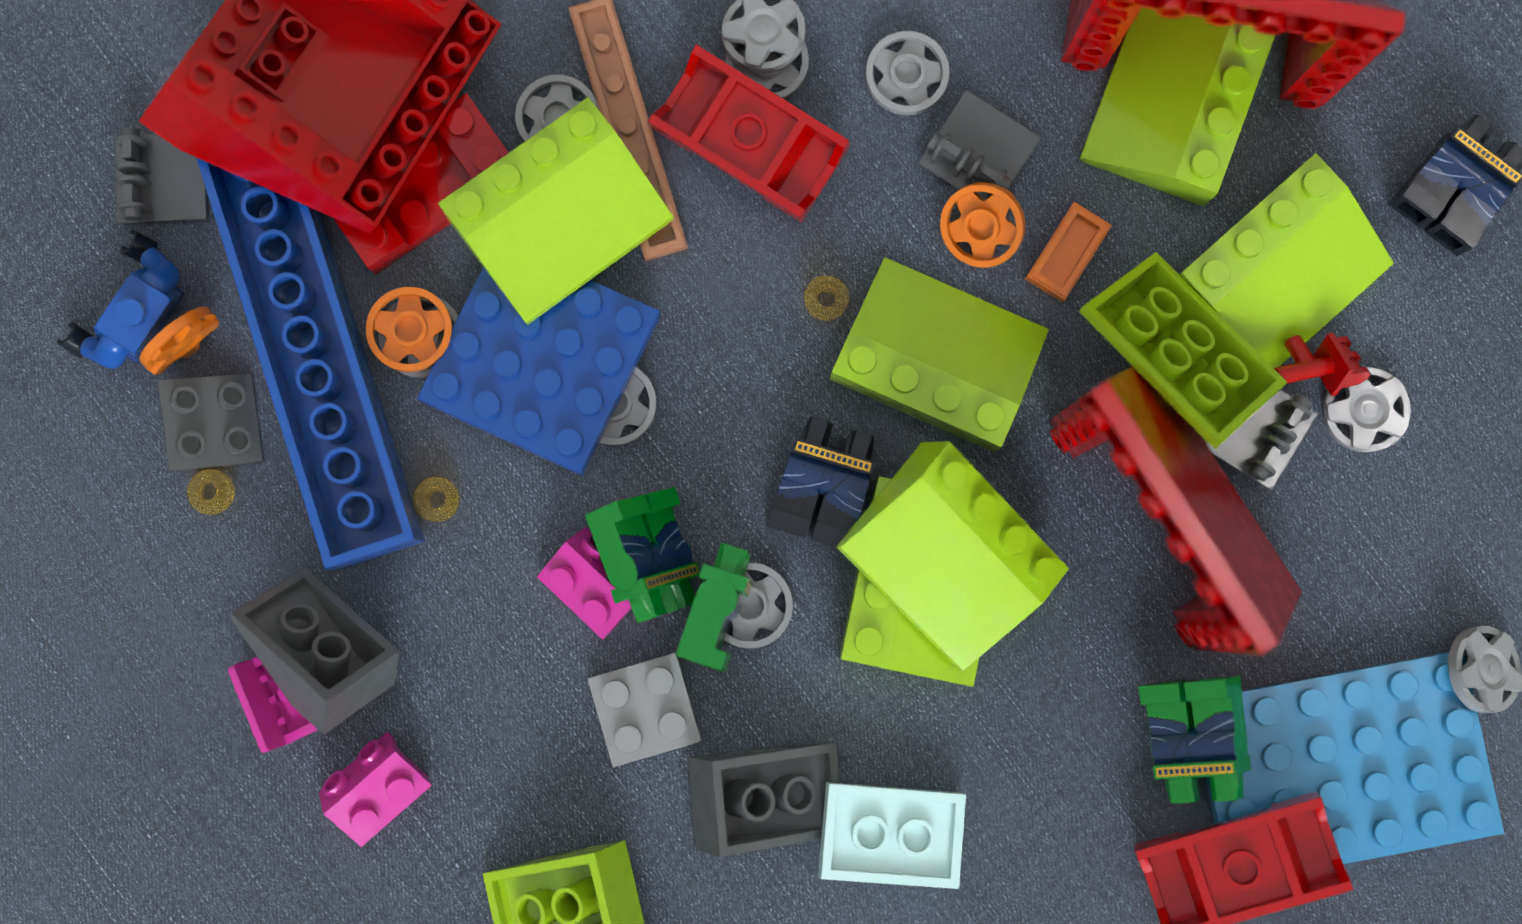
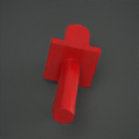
[1274,332,1370,396]

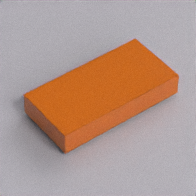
[1025,202,1112,303]

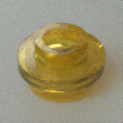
[804,275,849,321]
[187,469,235,515]
[413,476,460,522]

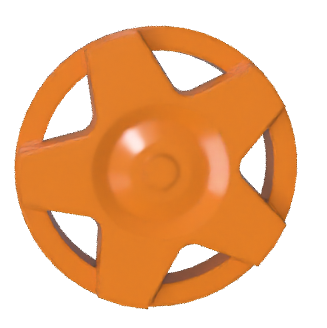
[940,182,1026,268]
[366,287,453,373]
[139,306,219,375]

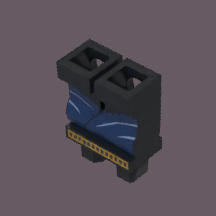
[1388,115,1522,256]
[766,417,875,548]

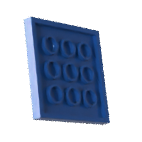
[417,267,661,477]

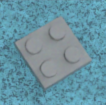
[588,652,702,768]

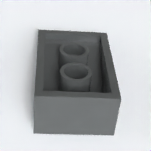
[231,568,399,735]
[688,742,840,857]

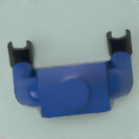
[57,230,186,369]

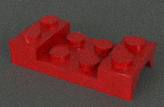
[648,44,850,223]
[333,93,509,275]
[1135,791,1354,924]

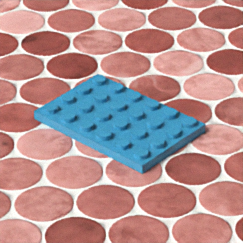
[1205,651,1504,864]

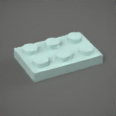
[818,782,966,889]

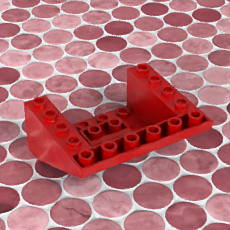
[138,0,502,233]
[1061,0,1406,109]
[1049,366,1302,655]

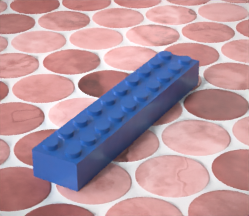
[196,157,425,570]

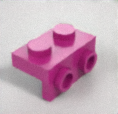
[537,527,632,640]
[228,657,318,753]
[319,732,432,847]

